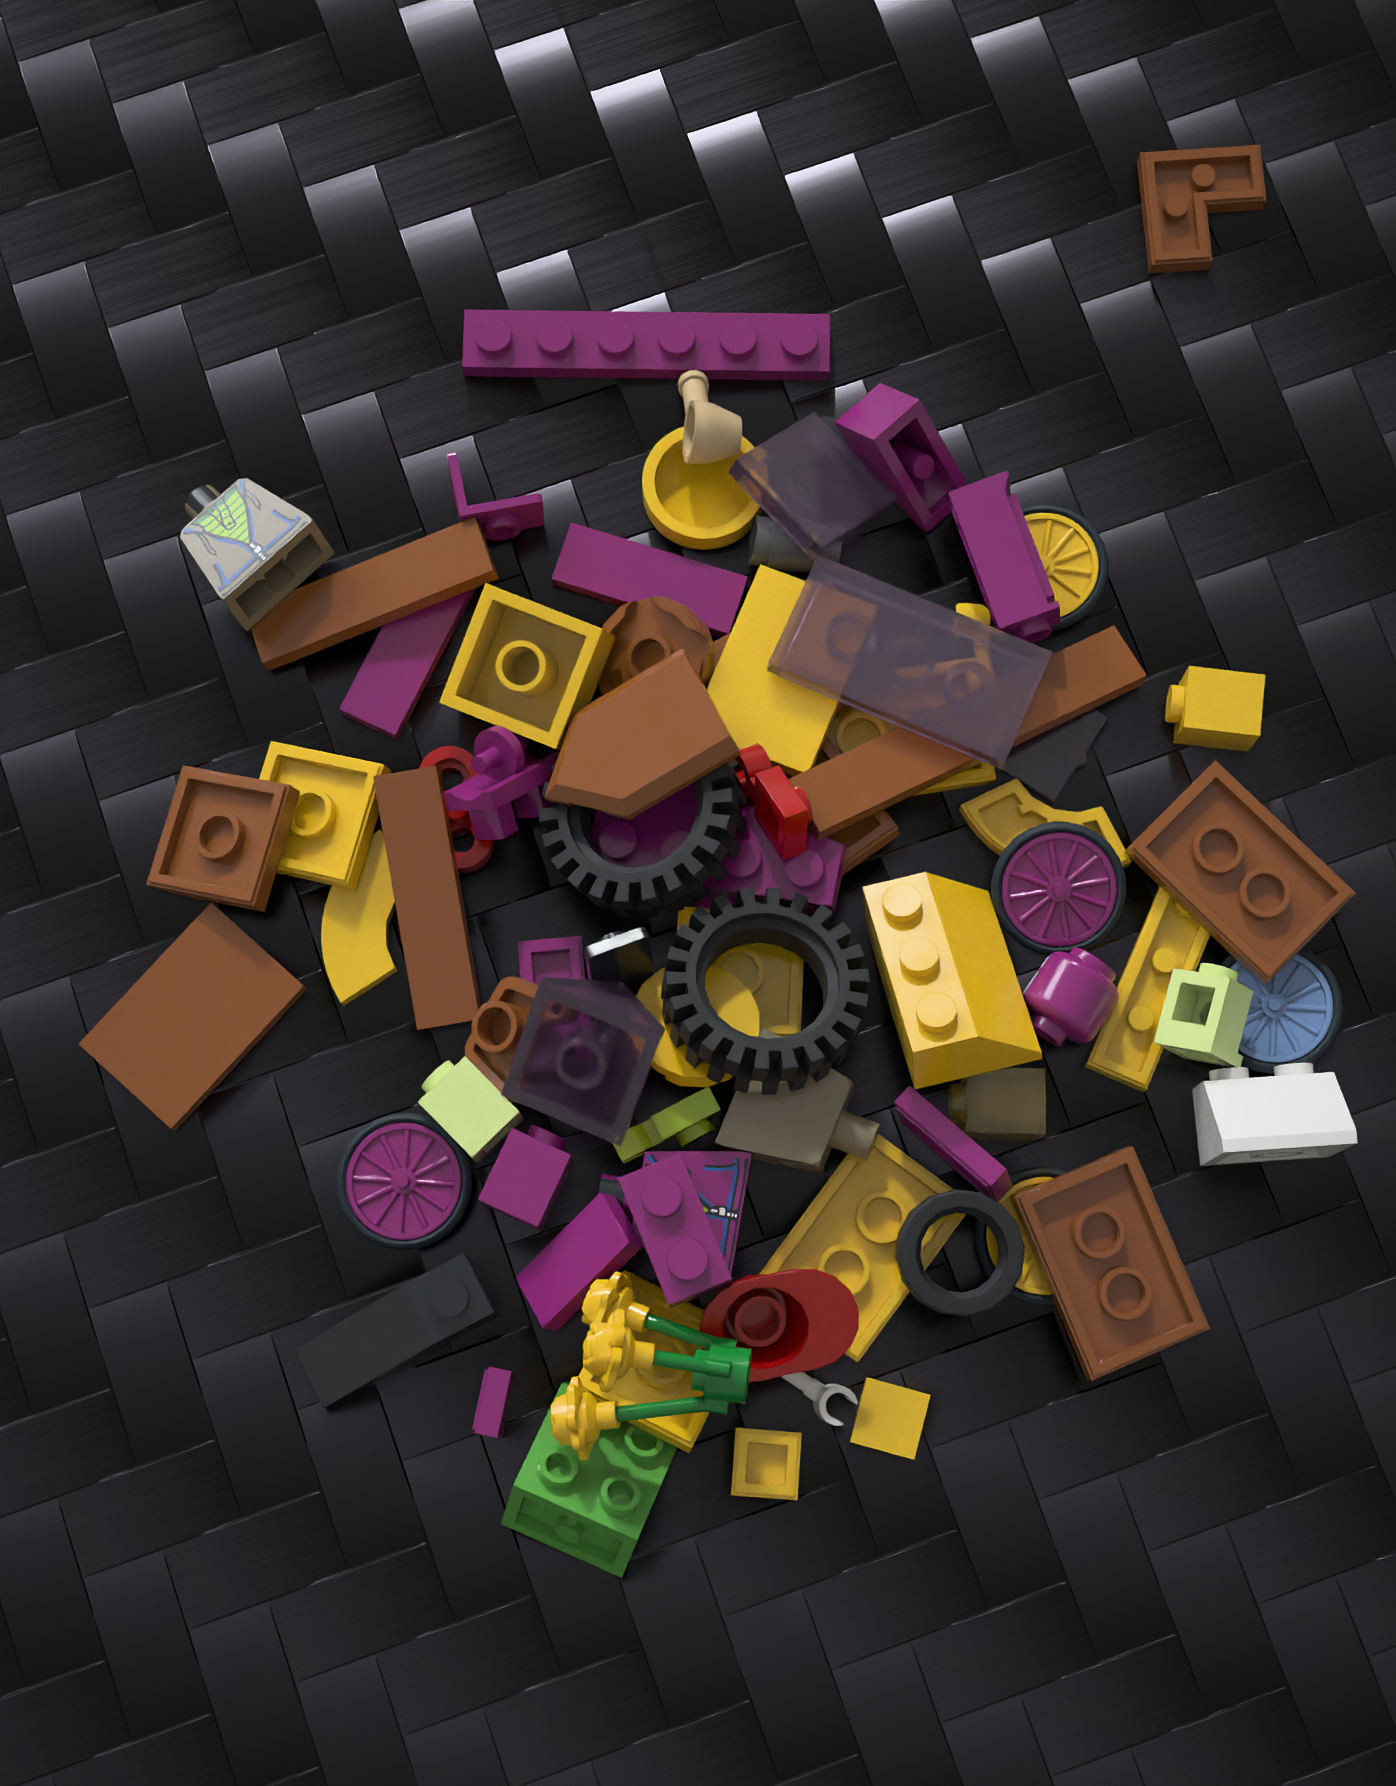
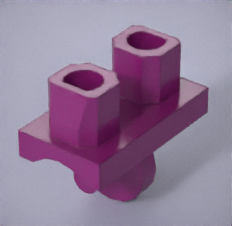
[444,725,559,840]

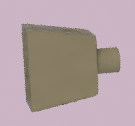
[715,1028,881,1174]

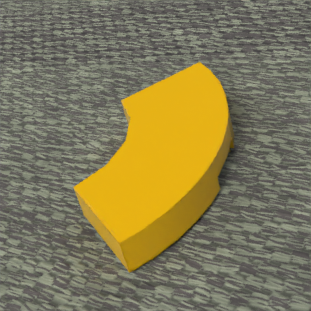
[959,778,1132,868]
[321,830,397,1006]

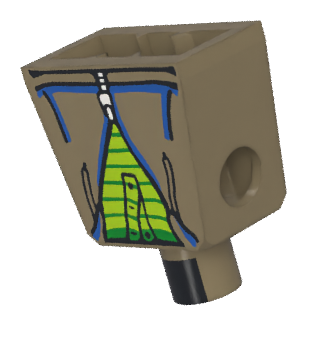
[180,478,335,631]

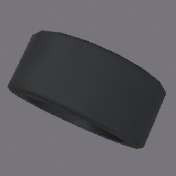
[895,1189,1025,1317]

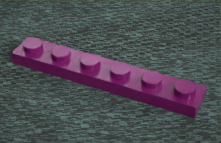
[462,310,830,381]

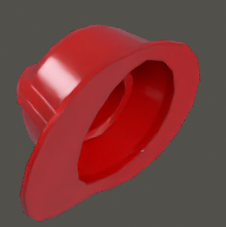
[699,1269,859,1382]

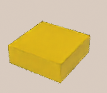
[849,1377,931,1460]
[731,1428,802,1500]

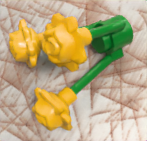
[550,1270,752,1461]

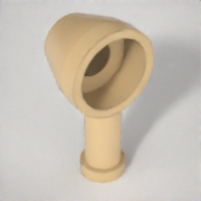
[678,370,742,464]

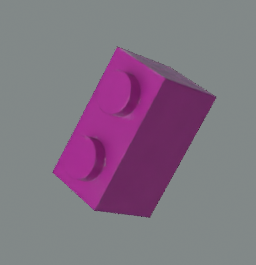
[618,1153,732,1309]

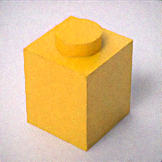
[1165,666,1265,752]

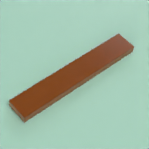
[788,625,1147,841]

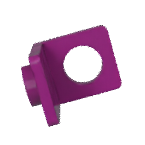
[447,451,544,541]

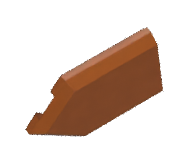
[544,648,742,820]

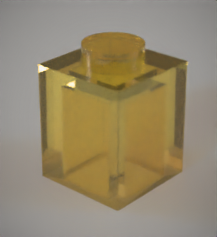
[949,1068,1046,1141]

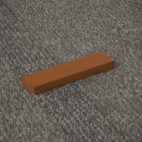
[251,517,499,671]
[373,766,481,1030]

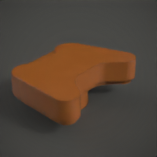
[465,976,578,1103]

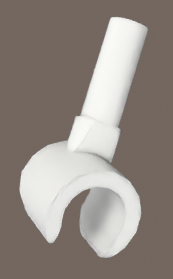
[781,1372,858,1426]

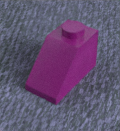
[835,383,968,532]

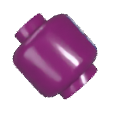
[1023,947,1119,1047]

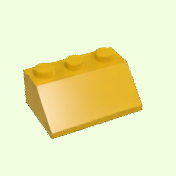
[863,872,1042,1089]

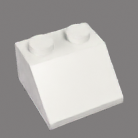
[1192,1063,1358,1166]

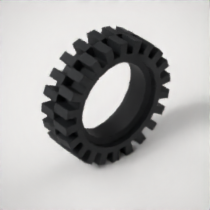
[539,760,747,918]
[661,887,870,1095]

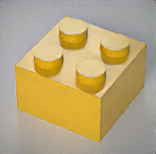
[439,583,616,750]

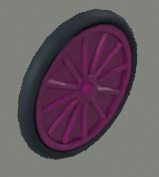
[991,822,1126,955]
[337,1113,472,1251]

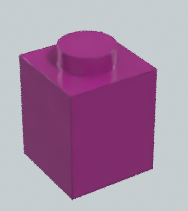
[478,1125,574,1232]

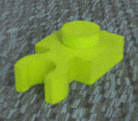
[611,1086,722,1164]

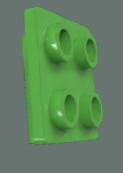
[501,1382,677,1578]

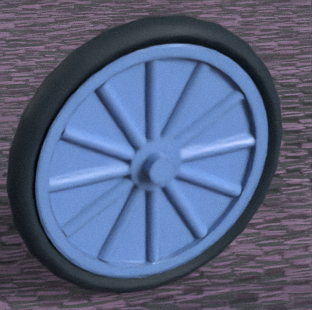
[1220,948,1343,1074]

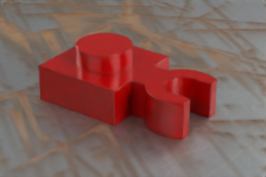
[736,743,813,860]

